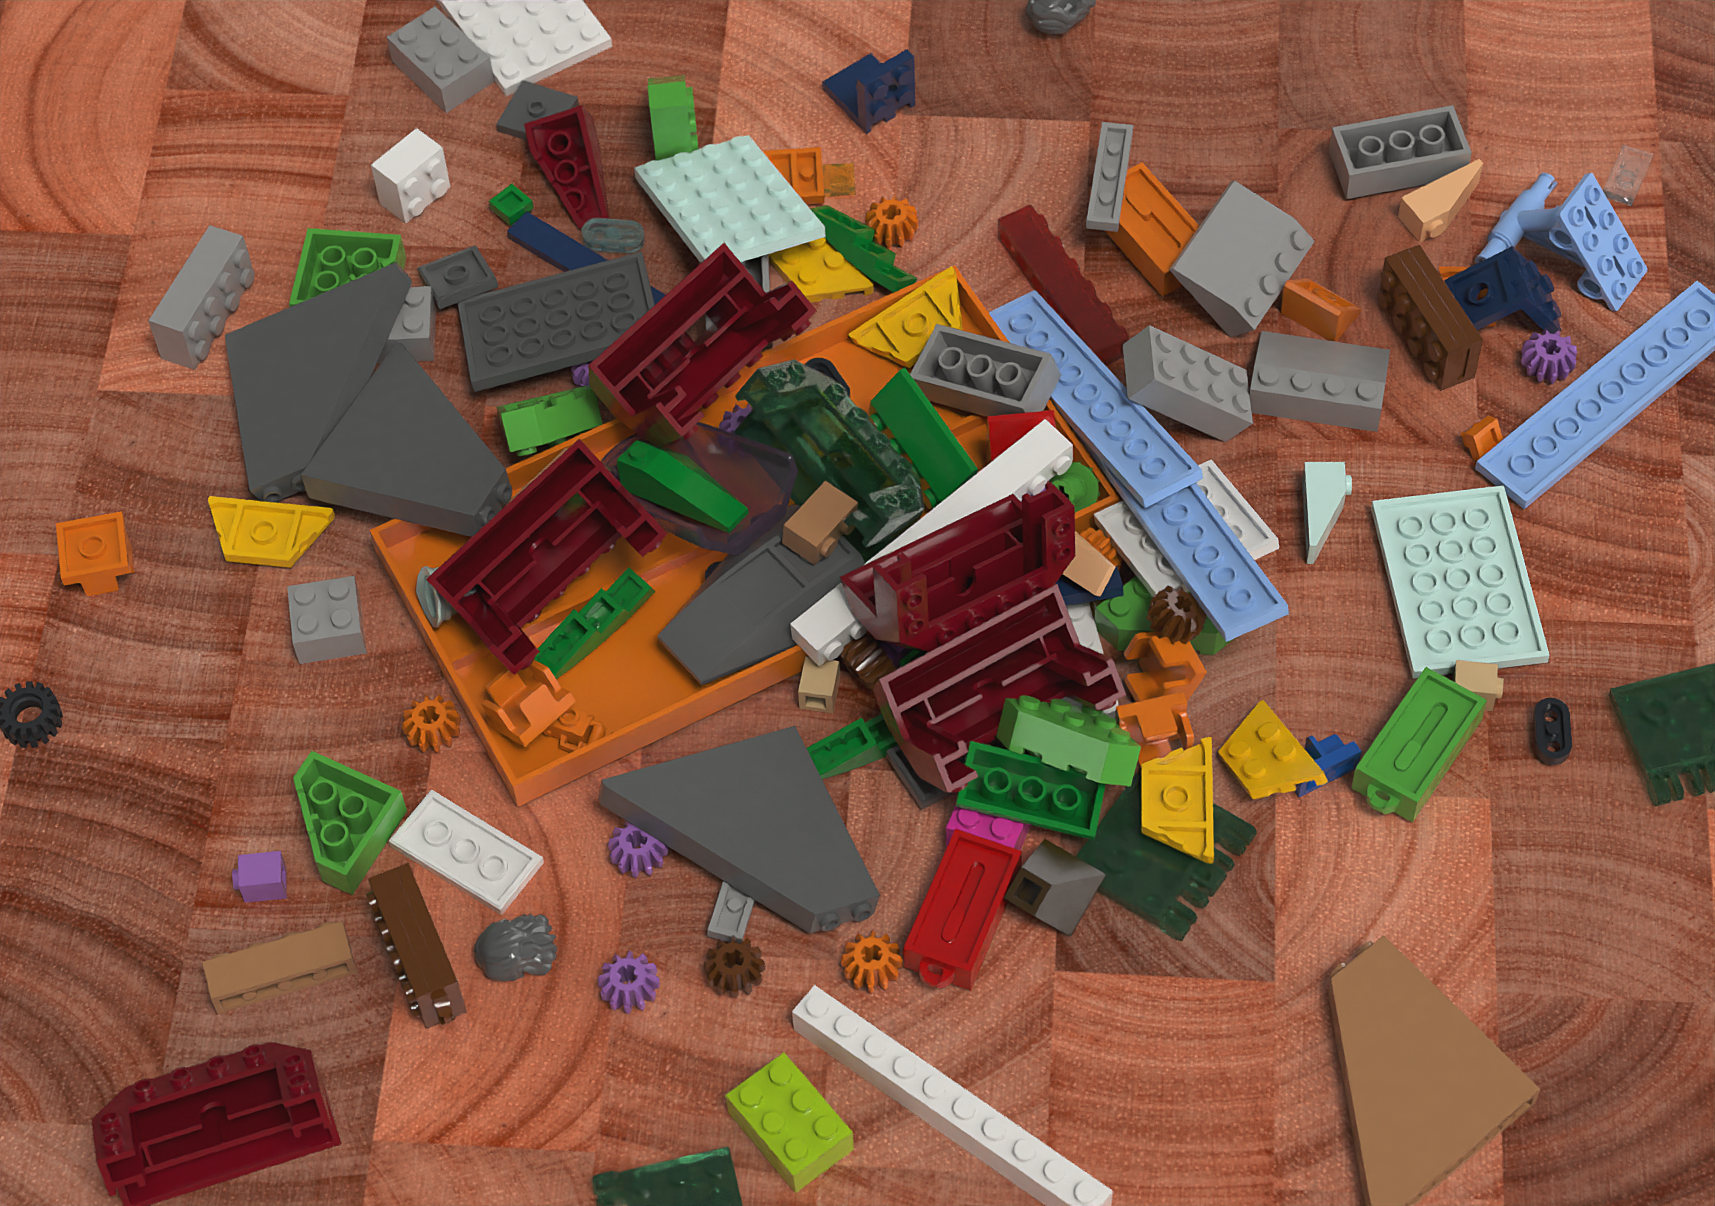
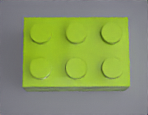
[725,1052,854,1193]

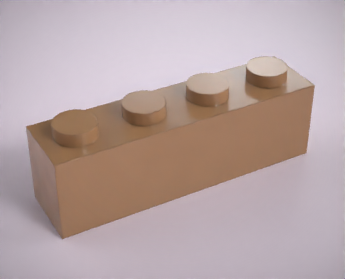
[202,921,357,1014]

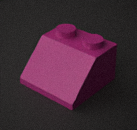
[946,806,1031,850]

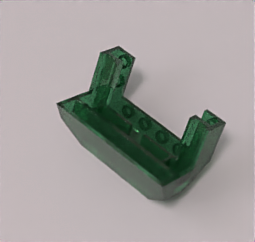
[734,359,924,563]

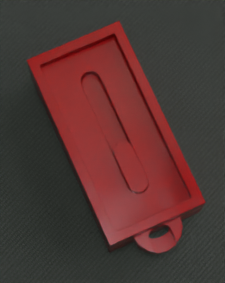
[903,828,1022,991]

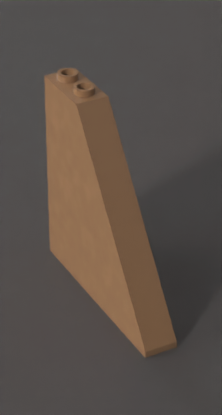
[1328,935,1540,1206]

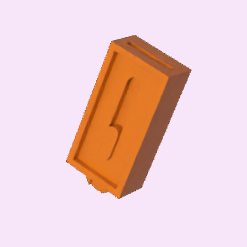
[1090,162,1199,297]

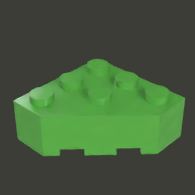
[648,75,698,161]
[289,228,406,307]
[497,385,603,456]
[1095,576,1235,655]
[996,695,1141,786]
[293,751,407,895]

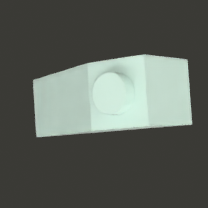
[1302,462,1352,564]

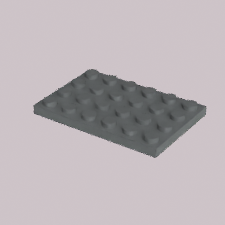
[458,252,655,392]

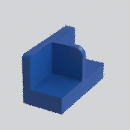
[1294,734,1361,798]

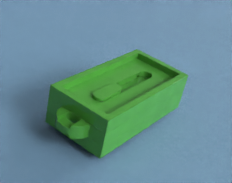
[1352,667,1487,823]

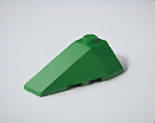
[616,440,749,533]

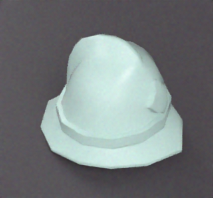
[416,566,477,628]

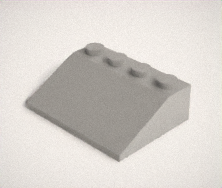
[1169,180,1315,337]
[1250,331,1390,432]

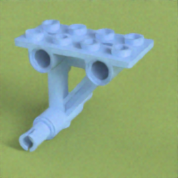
[1475,173,1647,311]

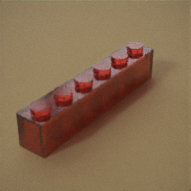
[998,204,1129,366]

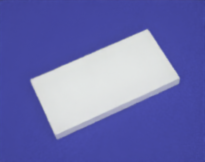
[389,789,544,916]

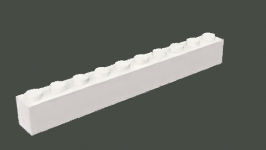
[790,419,1073,666]
[792,985,1113,1206]

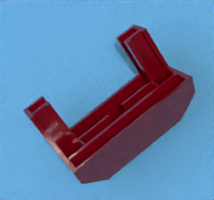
[588,243,817,447]
[426,438,668,675]
[840,482,1075,652]
[873,584,1126,793]
[91,1042,342,1206]

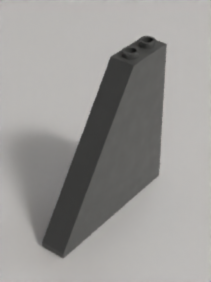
[225,262,412,503]
[301,342,513,537]
[598,726,880,933]

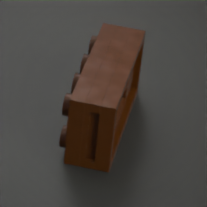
[1377,244,1483,391]
[366,863,467,1029]

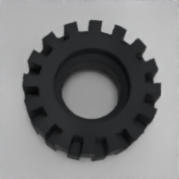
[0,681,63,748]

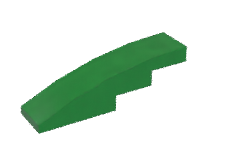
[810,205,917,292]
[534,567,656,679]
[806,714,898,779]

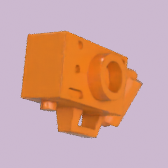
[543,706,607,752]

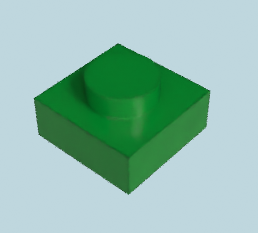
[489,184,534,226]

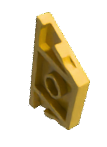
[769,237,874,303]
[849,266,963,368]
[208,496,335,568]
[1218,700,1328,799]
[1141,737,1214,864]

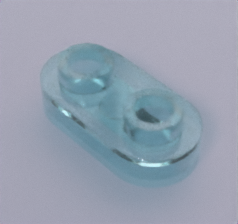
[582,218,645,253]

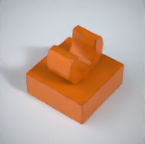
[1460,416,1503,461]

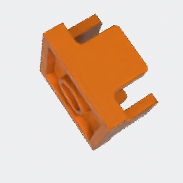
[56,511,135,596]
[1123,631,1207,702]
[481,660,576,747]
[1115,692,1194,770]

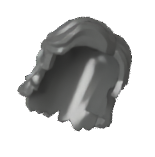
[1026,0,1096,34]
[473,913,558,982]

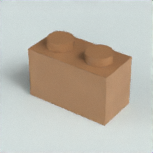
[782,481,858,565]

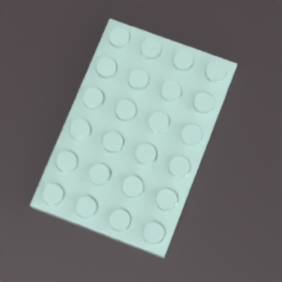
[634,135,825,263]
[1371,485,1550,679]

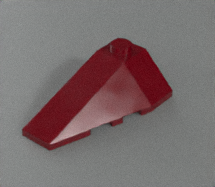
[524,105,610,230]

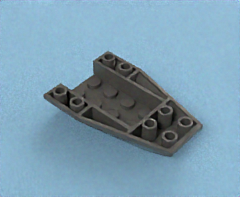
[658,504,865,685]

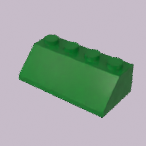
[867,368,978,510]
[956,741,1106,840]

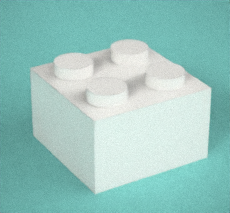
[371,128,450,224]

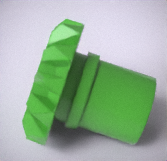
[1049,461,1101,512]

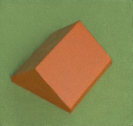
[1281,279,1362,342]

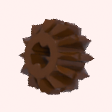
[1146,585,1206,645]
[839,633,895,690]
[703,935,765,999]

